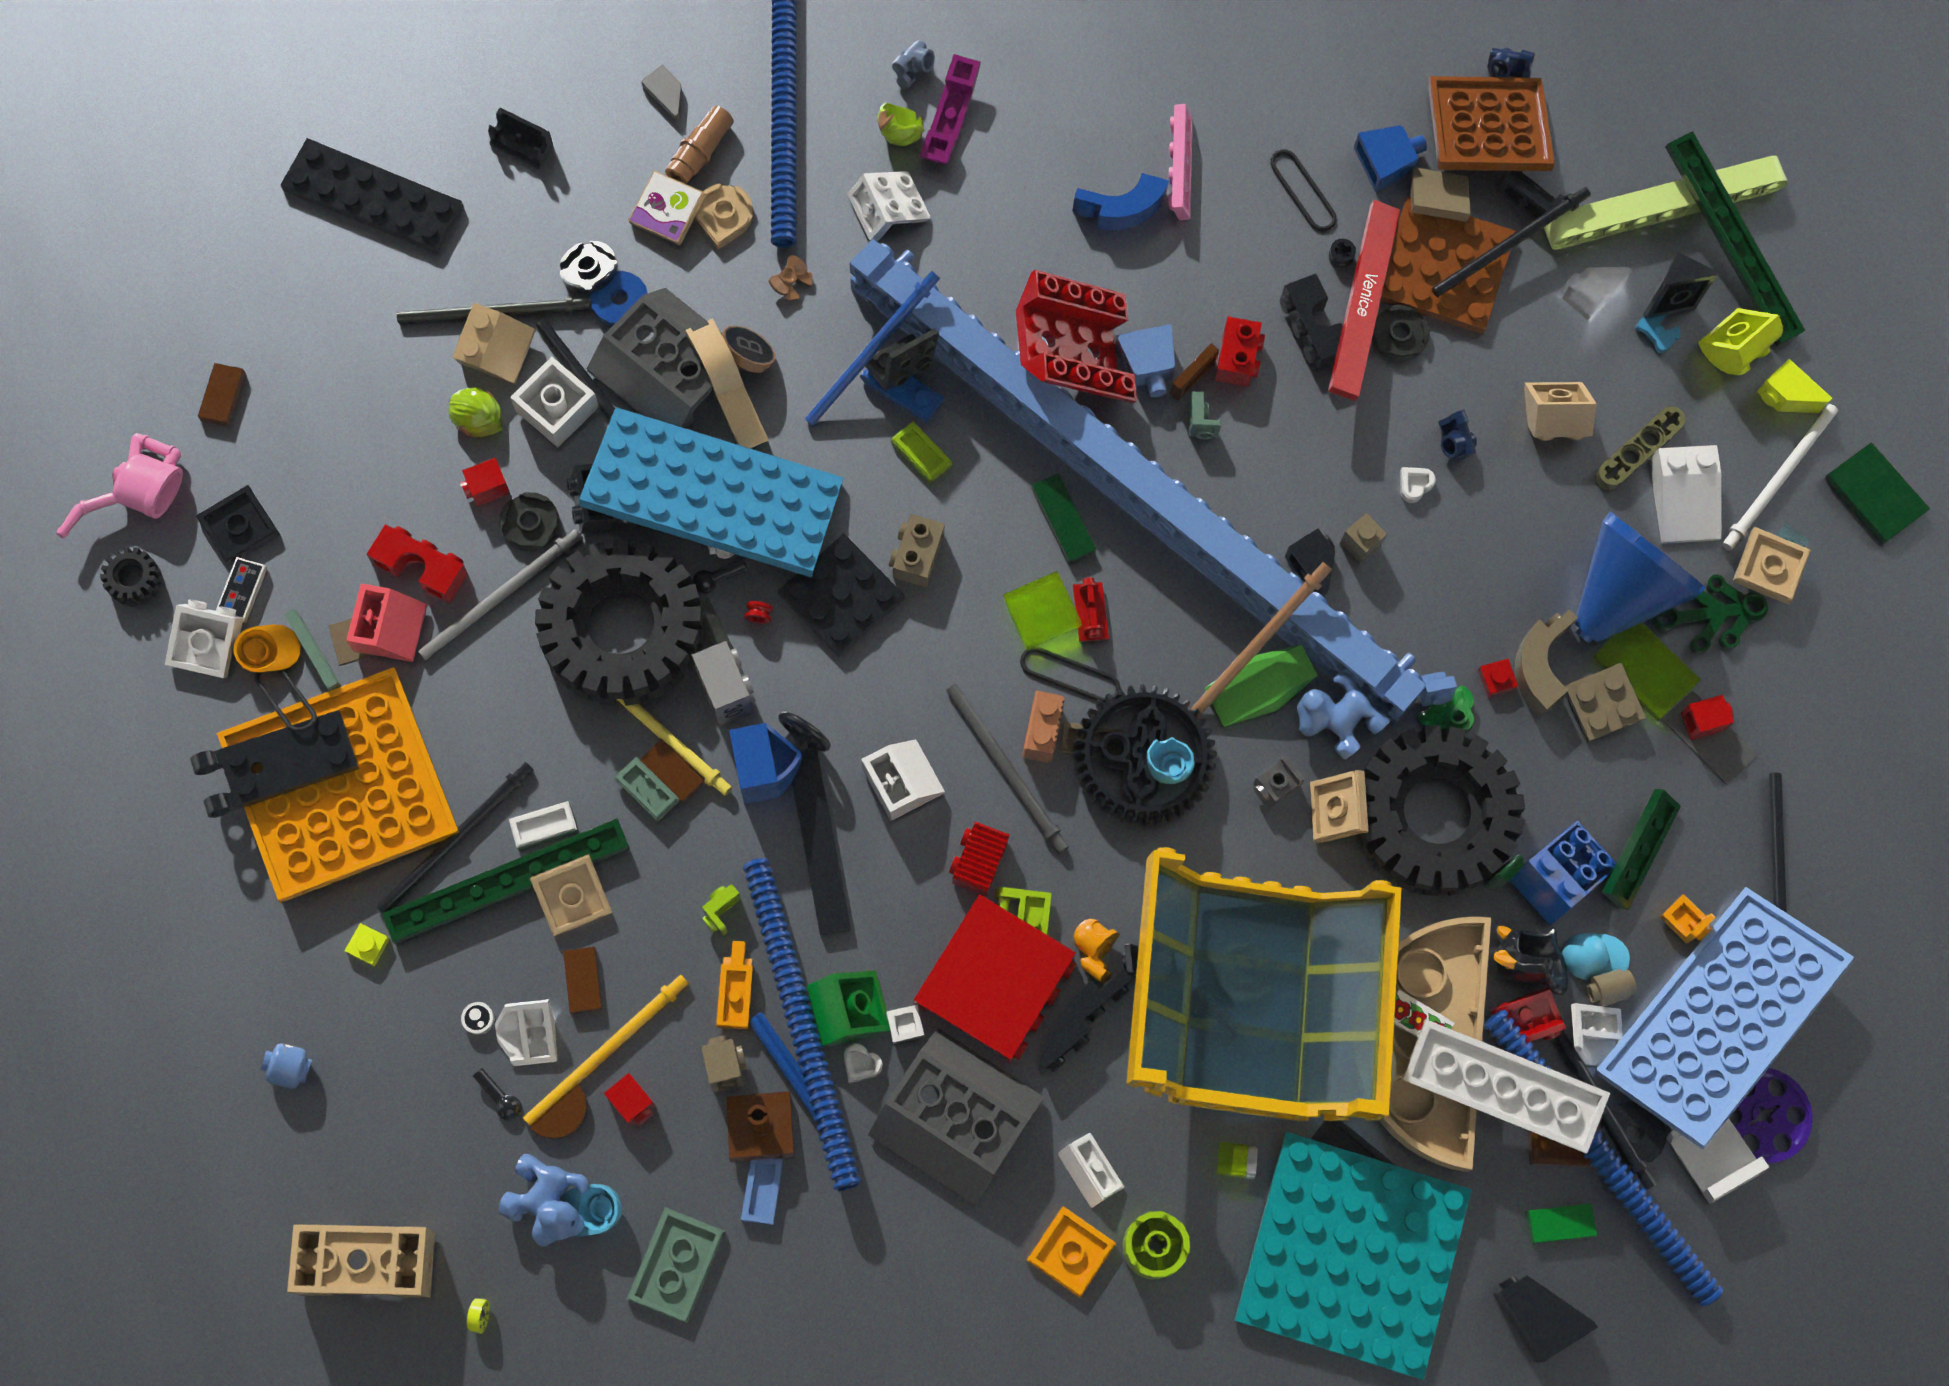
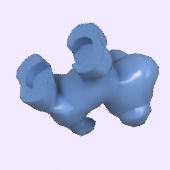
[1297,672,1390,760]
[498,1154,589,1247]

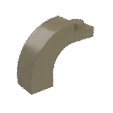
[1515,609,1578,717]

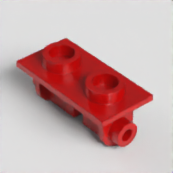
[1072,577,1109,642]

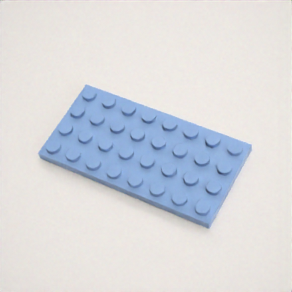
[1596,887,1854,1150]

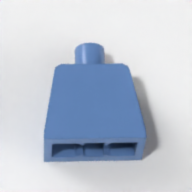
[1115,324,1175,397]

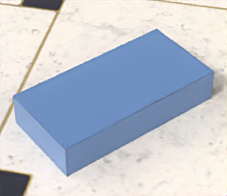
[741,1158,784,1226]

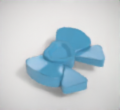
[1635,314,1681,354]

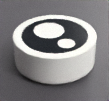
[461,1002,495,1035]

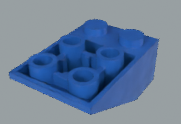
[1510,820,1617,926]

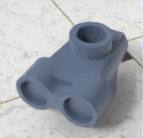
[892,41,935,89]

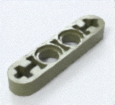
[1595,406,1686,490]

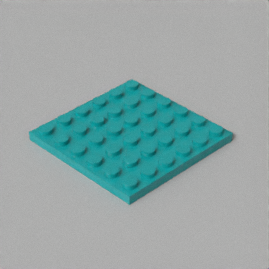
[1234,1132,1472,1380]

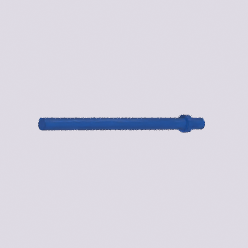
[805,271,940,426]

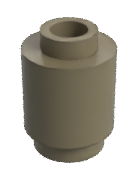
[1587,969,1637,1007]

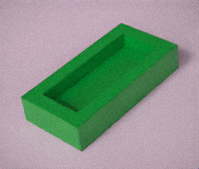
[1526,1203,1597,1244]

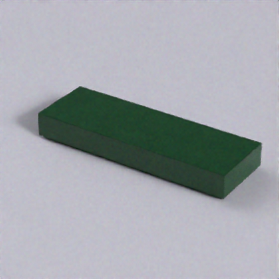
[1031,473,1097,564]

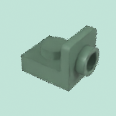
[1188,391,1221,439]

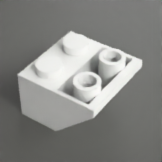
[861,739,945,821]

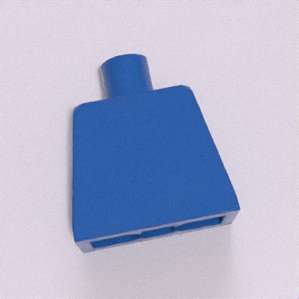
[1353,125,1427,192]

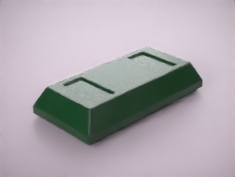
[1484,854,1525,891]

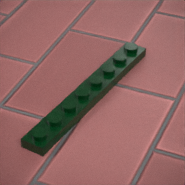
[1665,131,1806,346]
[382,818,630,944]

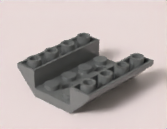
[587,288,744,429]
[868,1028,1045,1206]

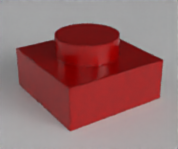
[1478,658,1518,697]

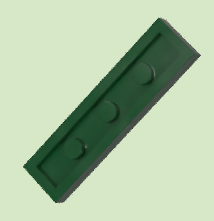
[1602,789,1681,910]

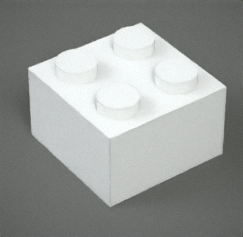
[510,357,599,447]

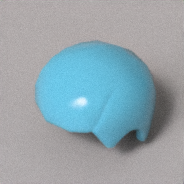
[1147,737,1195,784]

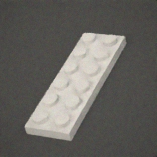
[1402,1019,1610,1153]

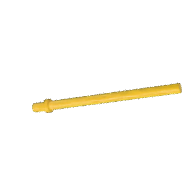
[523,975,689,1127]

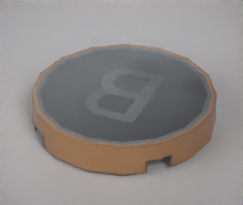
[721,325,775,373]

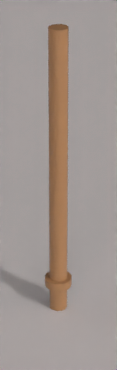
[1189,562,1332,719]

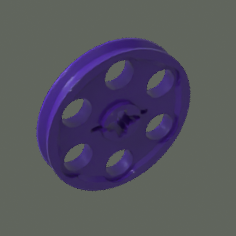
[1734,1068,1813,1164]

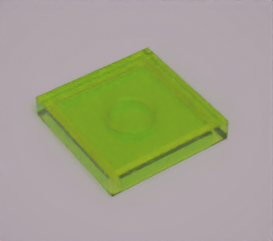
[1003,571,1082,650]

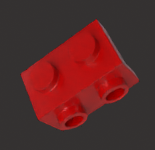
[1489,986,1566,1043]

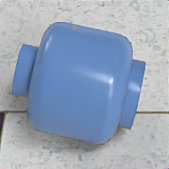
[261,1043,312,1089]

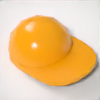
[233,624,301,673]

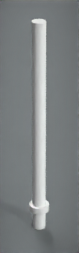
[1722,404,1838,551]

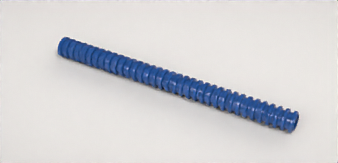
[771,0,797,248]
[743,858,862,1191]
[1483,1010,1724,1307]

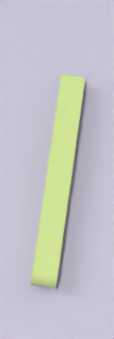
[1544,156,1788,250]

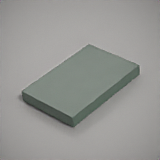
[626,1207,725,1325]

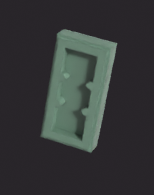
[614,757,680,822]

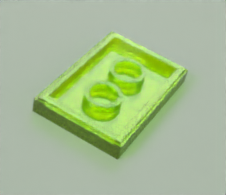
[1592,623,1701,721]

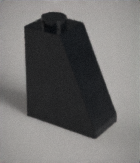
[1494,1274,1598,1363]

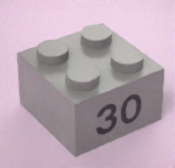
[692,641,756,726]

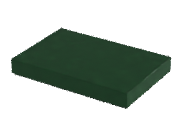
[1825,442,1930,544]

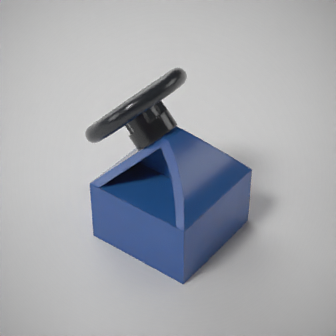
[729,711,831,805]

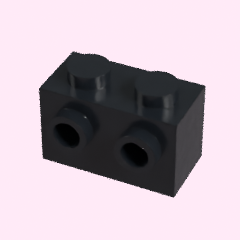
[567,464,614,534]

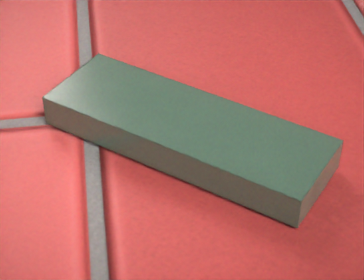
[284,609,342,691]

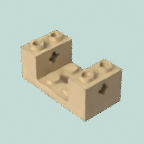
[287,1224,436,1298]

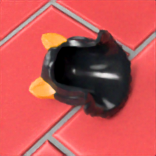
[1493,926,1568,995]

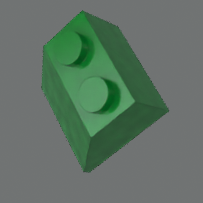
[807,970,890,1046]

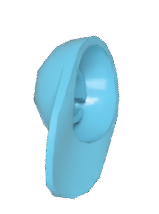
[1562,933,1630,980]
[561,1184,622,1237]

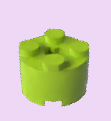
[1122,1211,1190,1280]

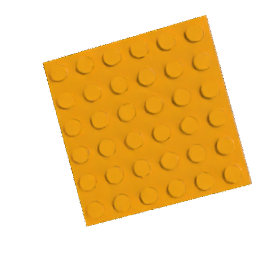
[216,667,459,903]

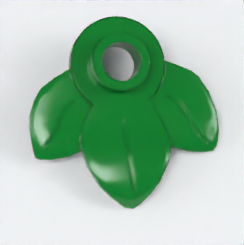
[1416,685,1474,733]

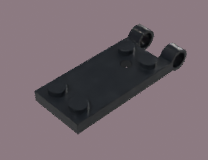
[190,710,359,818]

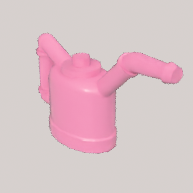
[56,434,183,538]

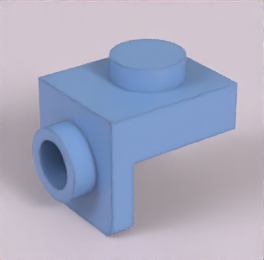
[1419,672,1457,707]

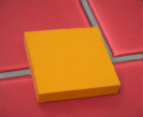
[1026,1206,1116,1298]

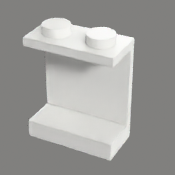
[1666,1119,1769,1204]

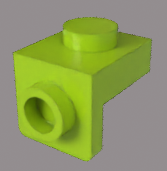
[702,884,741,936]

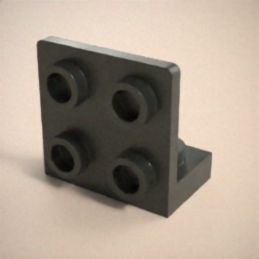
[865,328,939,391]

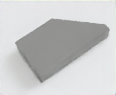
[641,64,682,121]

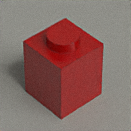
[460,457,510,507]
[1680,694,1734,741]
[604,1073,656,1126]

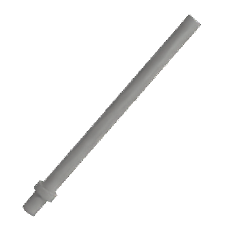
[418,529,583,661]

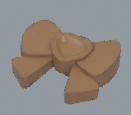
[768,255,812,301]

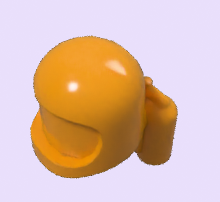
[1073,919,1120,984]

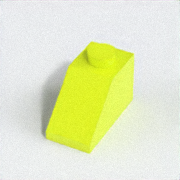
[1757,359,1833,413]

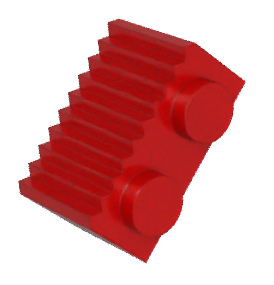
[949,822,1010,897]

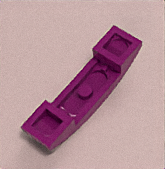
[920,54,981,166]

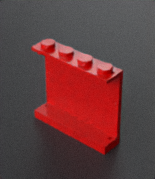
[913,894,1077,1064]

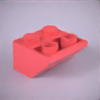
[346,583,427,662]

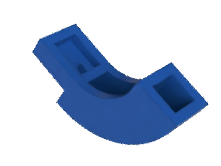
[1072,173,1169,231]

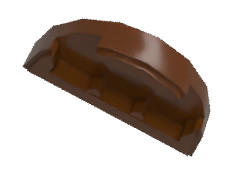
[530,1085,587,1139]

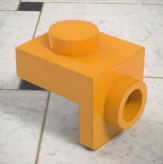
[1659,894,1716,944]

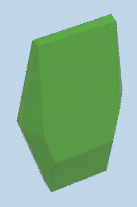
[1204,644,1318,727]

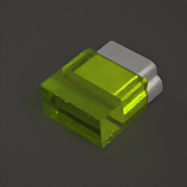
[1216,1141,1258,1179]

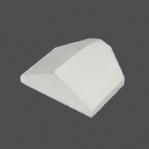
[495,1000,557,1066]
[1571,1003,1623,1066]

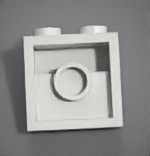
[165,600,244,678]

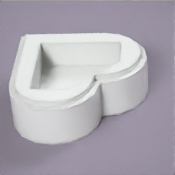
[1400,467,1436,503]
[844,1043,882,1083]

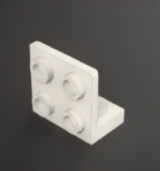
[847,171,930,241]

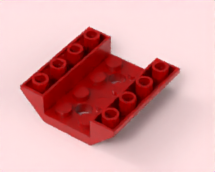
[1016,269,1137,404]

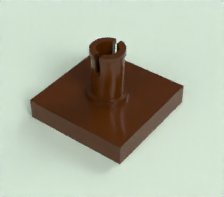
[726,1091,794,1162]

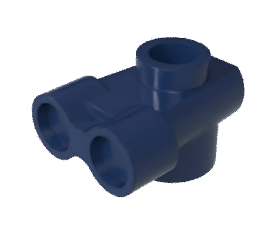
[1487,48,1535,78]
[1438,410,1477,461]

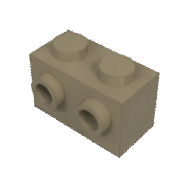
[889,514,945,588]
[701,1036,748,1093]

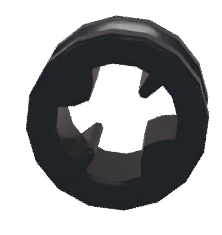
[1328,239,1356,268]

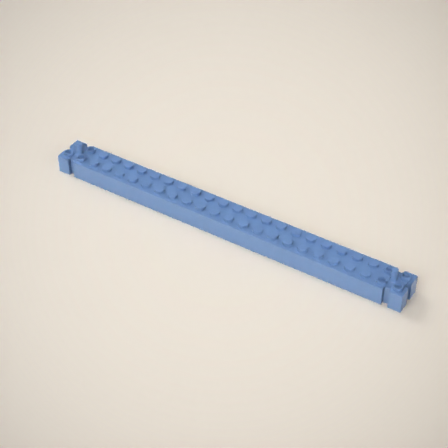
[850,239,1426,728]

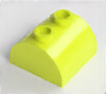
[1698,308,1783,375]

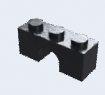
[1280,273,1343,371]

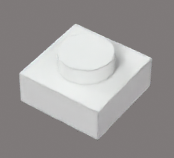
[886,1005,924,1044]

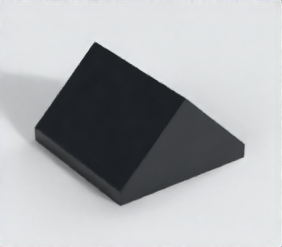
[1643,252,1718,319]

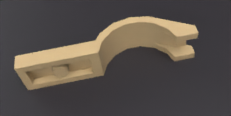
[685,318,769,449]

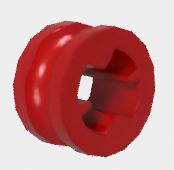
[744,601,773,624]

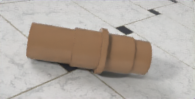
[665,106,734,184]

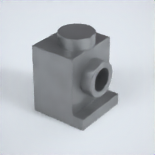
[1253,755,1305,807]

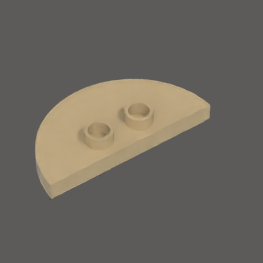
[1351,917,1491,1172]

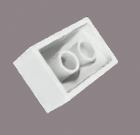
[1649,445,1721,544]

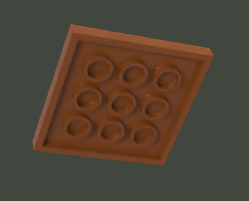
[1428,76,1555,171]
[1380,196,1516,334]

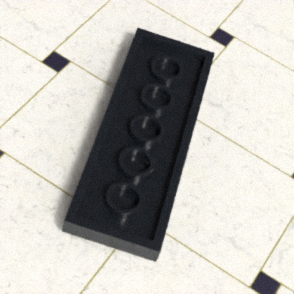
[280,138,463,254]

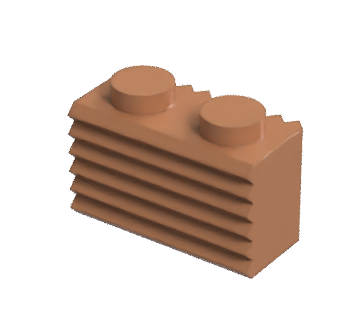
[1022,691,1065,763]

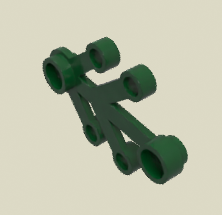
[1653,574,1768,655]

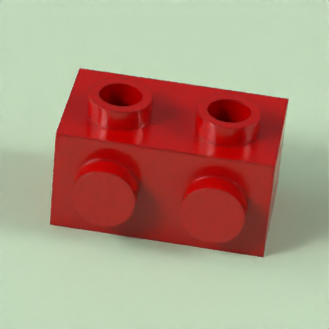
[1215,316,1265,387]

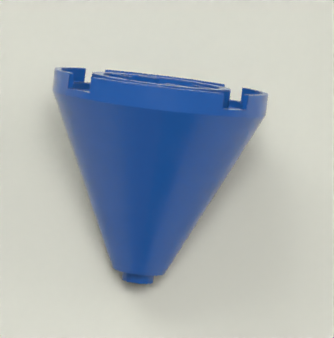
[1574,511,1706,643]

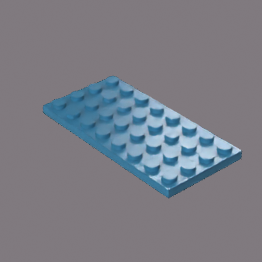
[578,407,844,577]

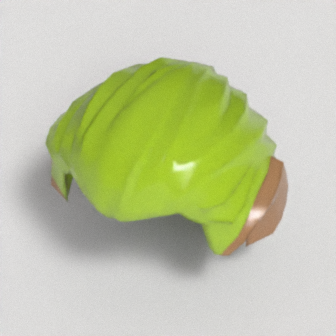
[877,103,925,146]
[448,387,502,437]

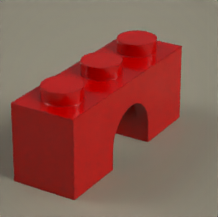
[366,524,468,604]

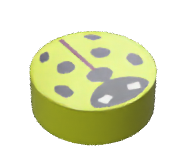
[467,1298,490,1333]

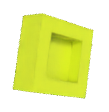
[344,923,390,967]

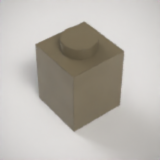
[1339,513,1387,564]

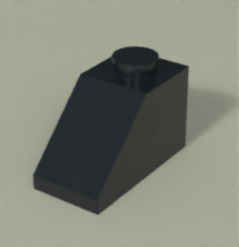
[1285,528,1335,598]

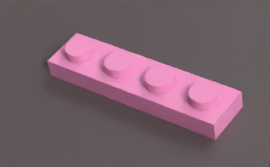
[1168,104,1193,221]

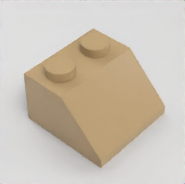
[452,302,536,384]
[1524,382,1597,440]

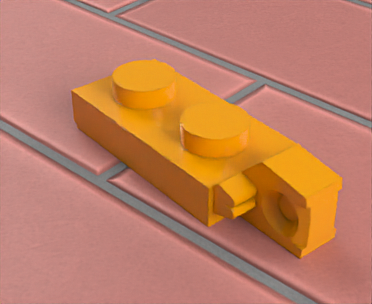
[716,941,754,1030]

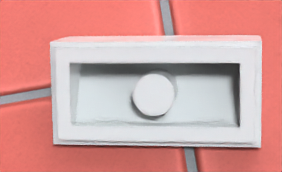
[1058,1133,1124,1208]

